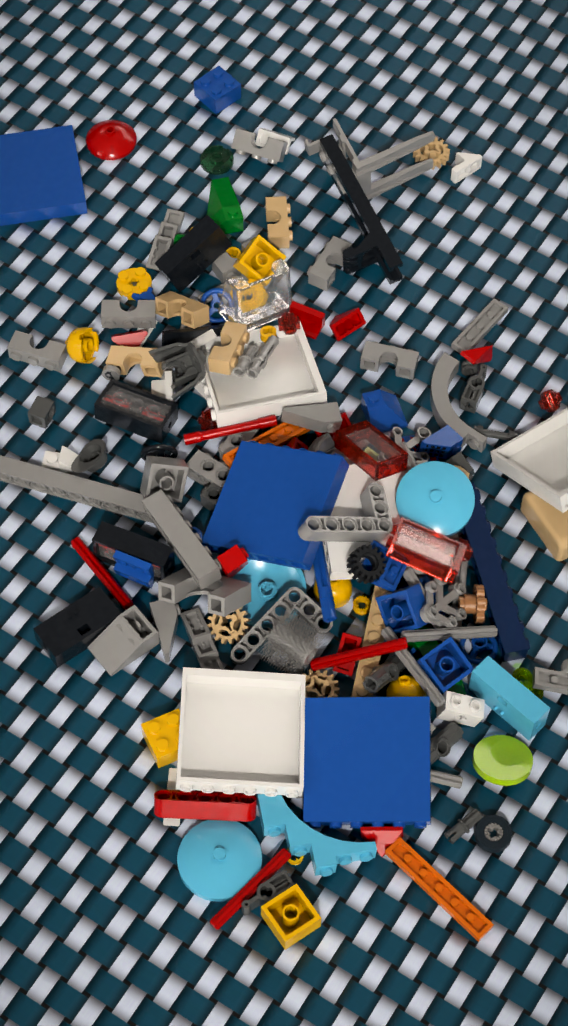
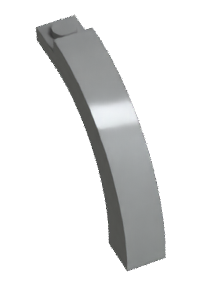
[430,352,487,453]

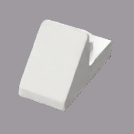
[451,152,482,184]
[41,446,79,475]

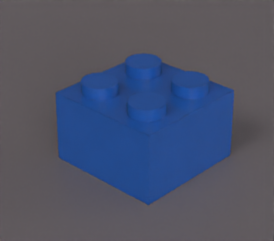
[194,66,241,114]
[376,583,428,634]
[417,637,474,694]

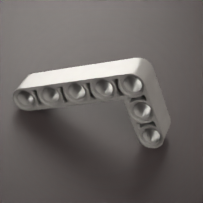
[298,482,393,542]
[230,587,333,665]

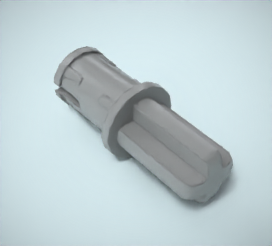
[233,346,259,377]

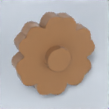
[458,584,487,624]

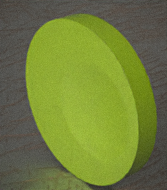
[472,735,533,786]

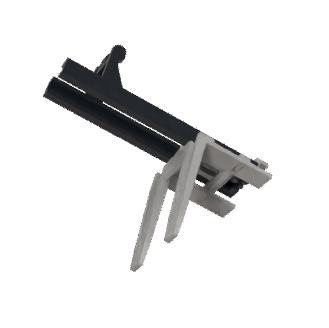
[304,118,435,285]

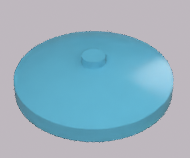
[396,461,475,539]
[232,559,307,629]
[177,820,262,902]

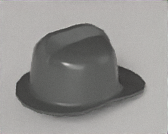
[71,439,107,473]

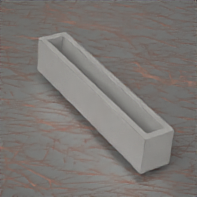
[141,489,222,590]

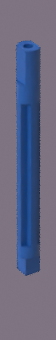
[313,541,337,623]

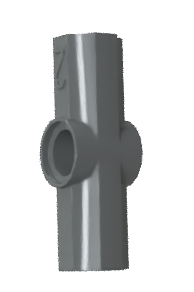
[363,654,406,693]
[431,722,464,765]

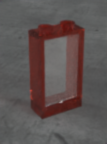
[334,420,408,481]
[385,517,467,585]

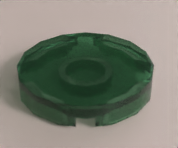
[200,145,234,175]

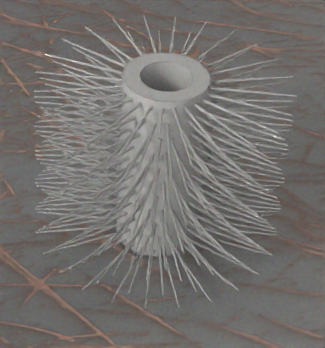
[257,609,328,674]

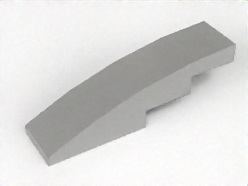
[146,209,185,271]
[180,607,225,670]

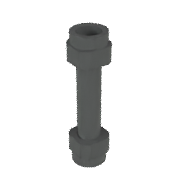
[473,425,518,442]

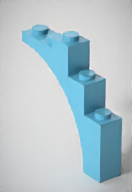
[255,794,377,877]

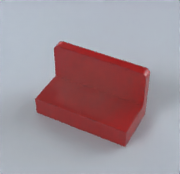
[284,301,325,339]

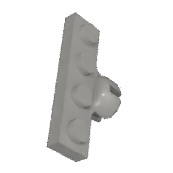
[532,659,568,695]

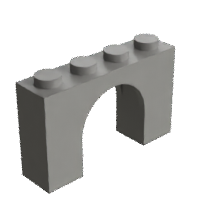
[158,568,251,617]

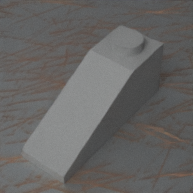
[280,402,342,433]
[149,600,181,663]

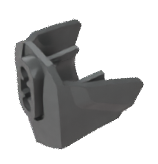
[149,342,206,400]

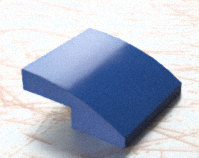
[361,540,410,592]
[113,550,154,589]

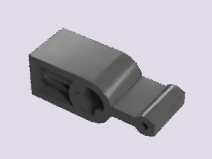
[459,364,487,414]
[241,870,295,916]

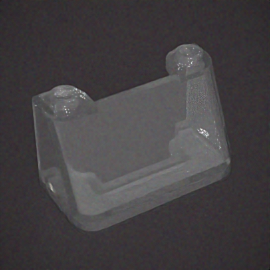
[218,259,292,331]

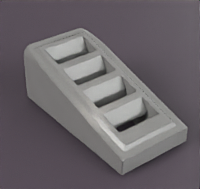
[308,433,335,452]

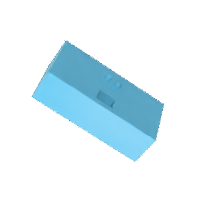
[468,656,550,741]

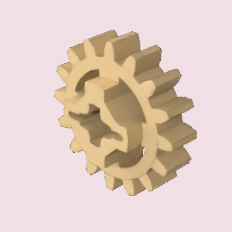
[413,137,450,170]
[207,606,251,644]
[302,669,339,698]

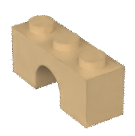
[265,196,293,249]
[155,291,209,329]
[208,321,250,375]
[106,345,164,377]

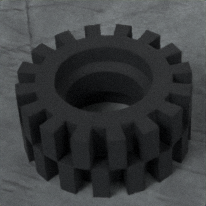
[347,545,386,584]

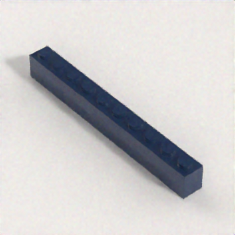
[461,482,530,662]

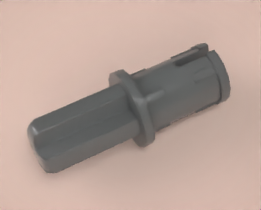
[444,809,482,844]

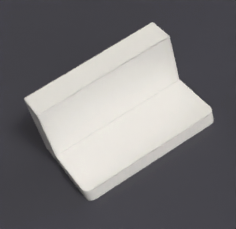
[255,128,295,155]
[151,371,174,402]

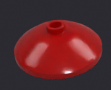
[86,120,137,160]

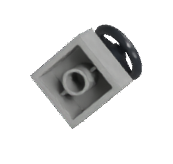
[140,444,189,503]

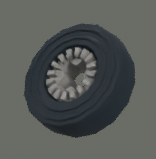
[474,815,512,853]

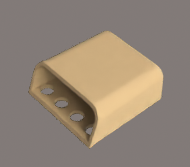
[520,491,568,561]

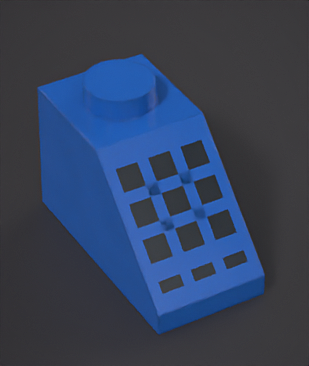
[418,425,463,459]

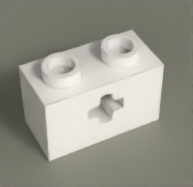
[436,691,485,727]

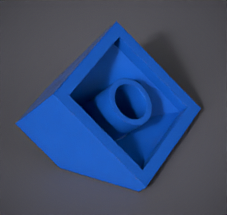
[361,389,408,435]

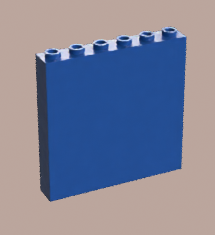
[0,125,88,226]
[202,440,349,571]
[303,696,431,829]

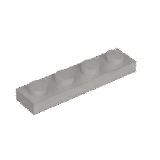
[451,299,509,353]

